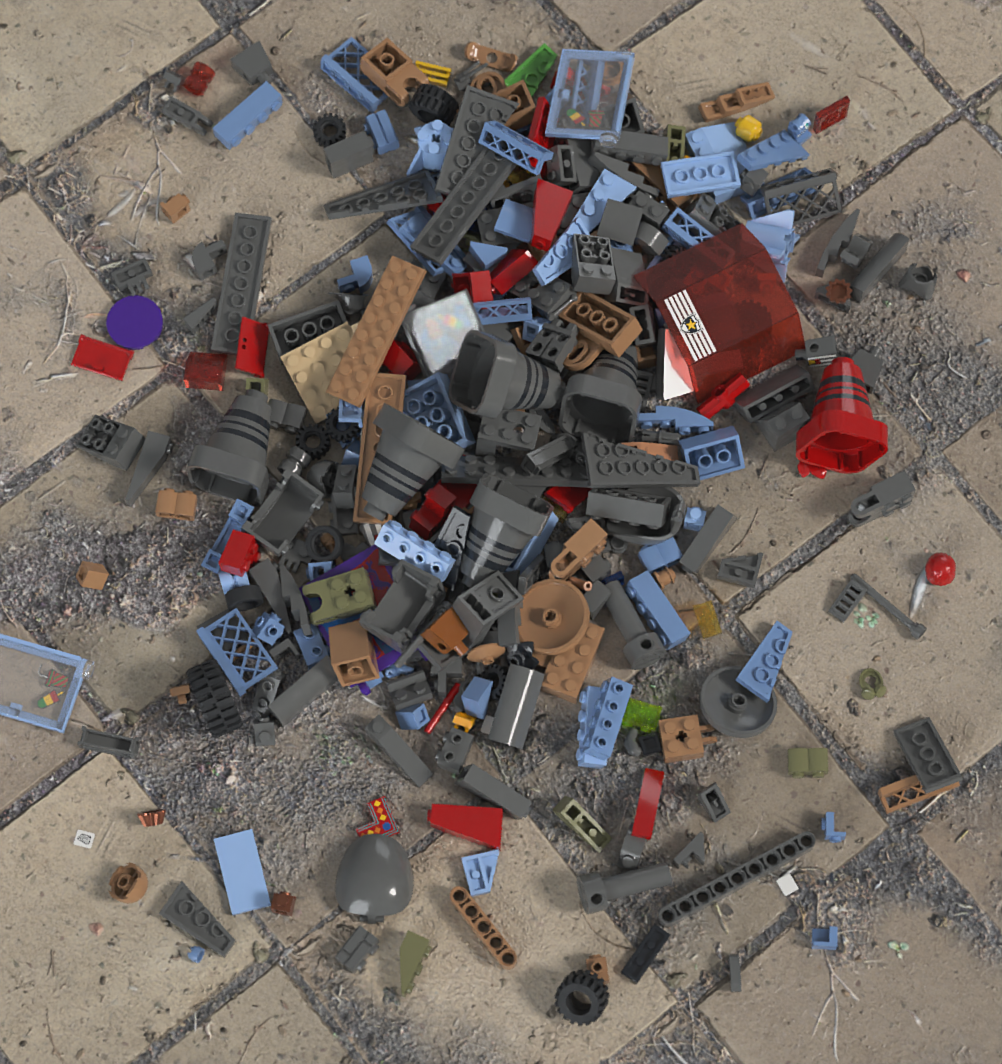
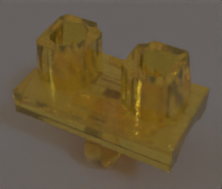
[693,600,722,639]

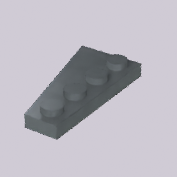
[159,881,236,958]

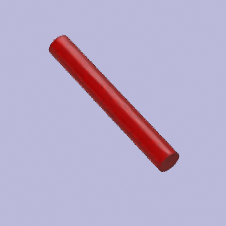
[423,683,460,735]

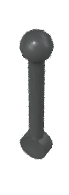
[547,294,578,321]

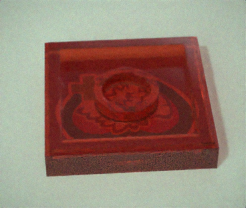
[813,95,850,134]

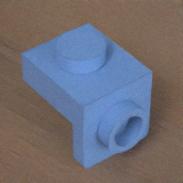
[821,812,846,843]

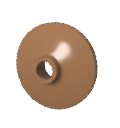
[467,643,505,665]

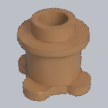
[651,566,676,590]

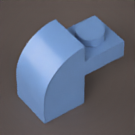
[337,255,373,293]

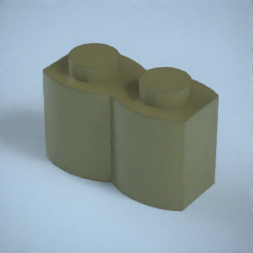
[787,748,828,778]

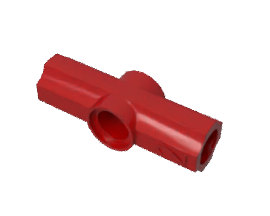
[696,372,750,419]

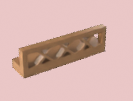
[878,775,960,814]

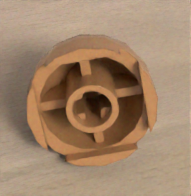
[109,862,148,904]

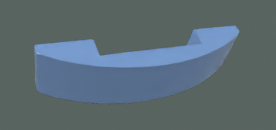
[201,498,254,574]

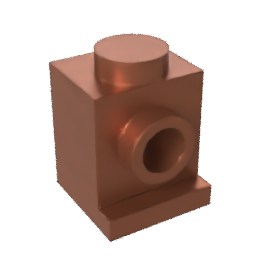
[270,891,296,917]

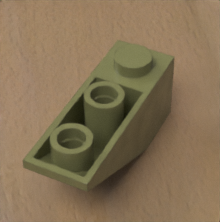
[400,930,432,998]

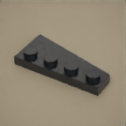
[434,506,472,591]

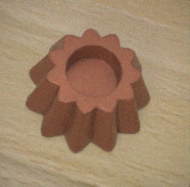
[825,278,853,304]
[137,809,166,827]

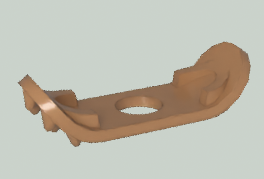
[465,42,518,72]

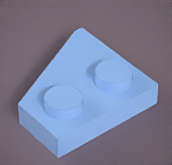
[461,849,499,897]

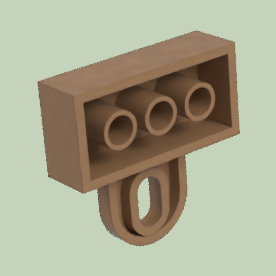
[456,72,536,131]
[558,292,643,371]
[520,622,605,704]

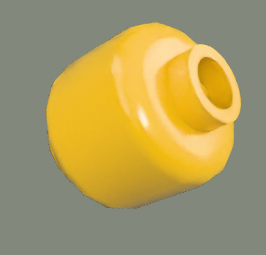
[735,115,763,142]

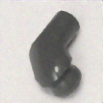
[624,727,642,757]

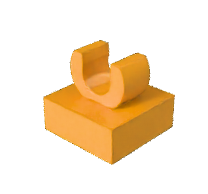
[453,711,477,733]

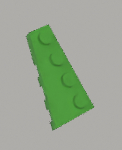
[504,43,557,97]

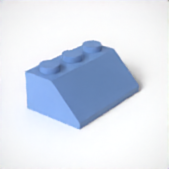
[679,426,745,480]

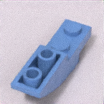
[637,406,714,435]

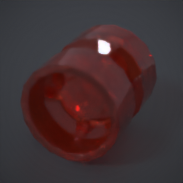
[183,62,216,96]

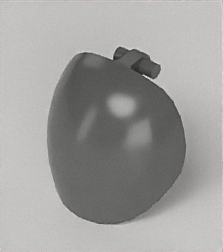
[604,487,686,545]
[335,834,414,924]

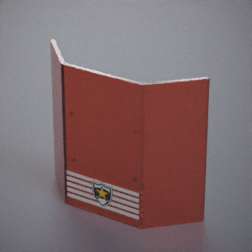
[633,223,806,404]

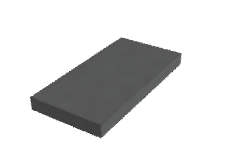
[893,717,962,794]

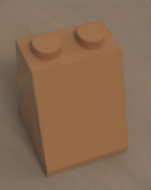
[328,620,380,687]

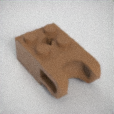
[359,37,429,107]
[548,518,608,581]

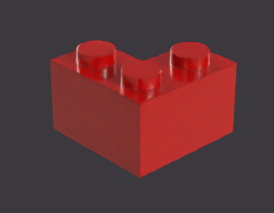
[409,484,457,541]
[218,529,261,577]

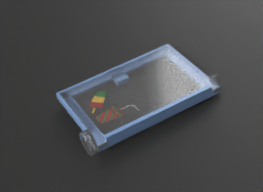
[545,47,635,148]
[0,634,95,733]

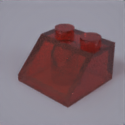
[183,351,228,391]

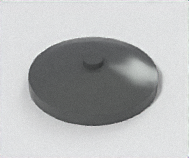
[699,666,777,738]

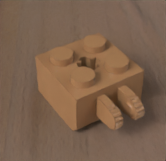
[658,714,717,764]

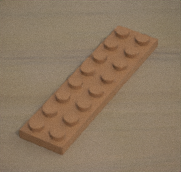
[326,255,427,408]
[353,373,407,525]

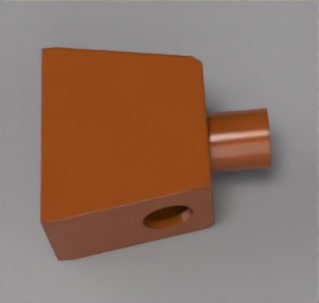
[420,607,469,657]

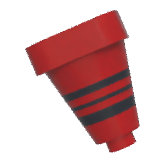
[796,357,888,474]

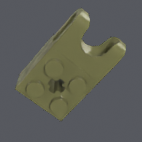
[302,567,377,626]

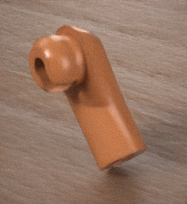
[567,577,592,591]

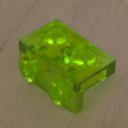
[621,697,663,733]

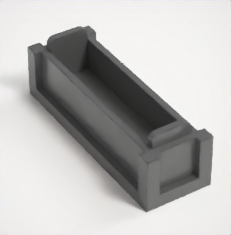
[520,433,577,477]
[77,726,141,760]

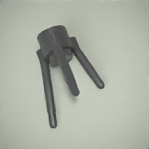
[453,60,492,91]

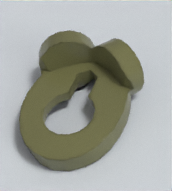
[859,668,887,700]

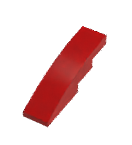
[631,768,665,840]

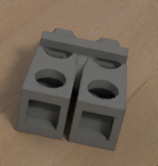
[525,318,579,373]

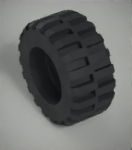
[186,659,243,738]

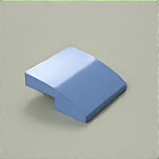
[494,199,533,243]

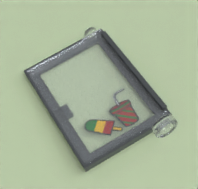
[402,289,485,380]

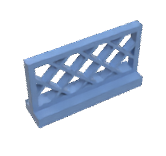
[320,37,389,113]
[387,205,466,276]
[196,608,278,696]

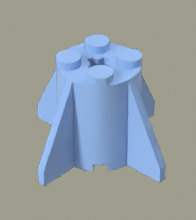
[406,120,453,176]
[738,209,800,282]

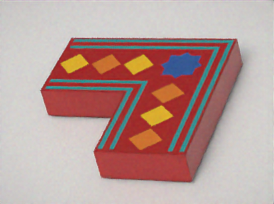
[356,796,400,837]

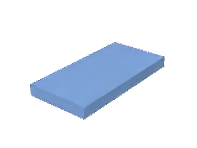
[660,151,741,198]
[214,829,271,916]

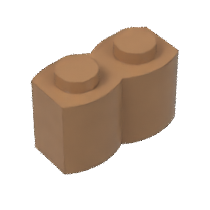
[155,488,198,521]

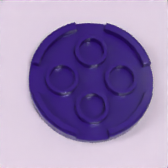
[106,295,163,350]

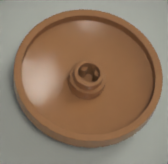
[518,579,590,655]

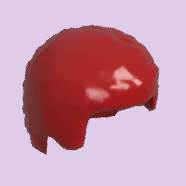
[925,552,956,586]

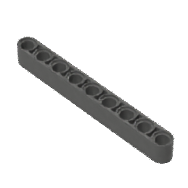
[658,831,816,928]

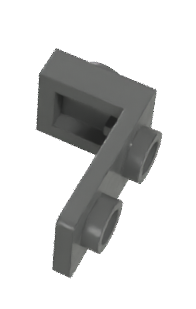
[252,669,287,715]

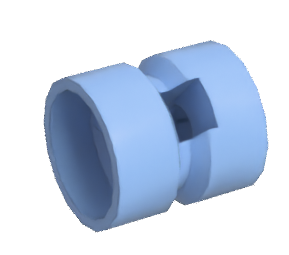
[218,571,250,595]

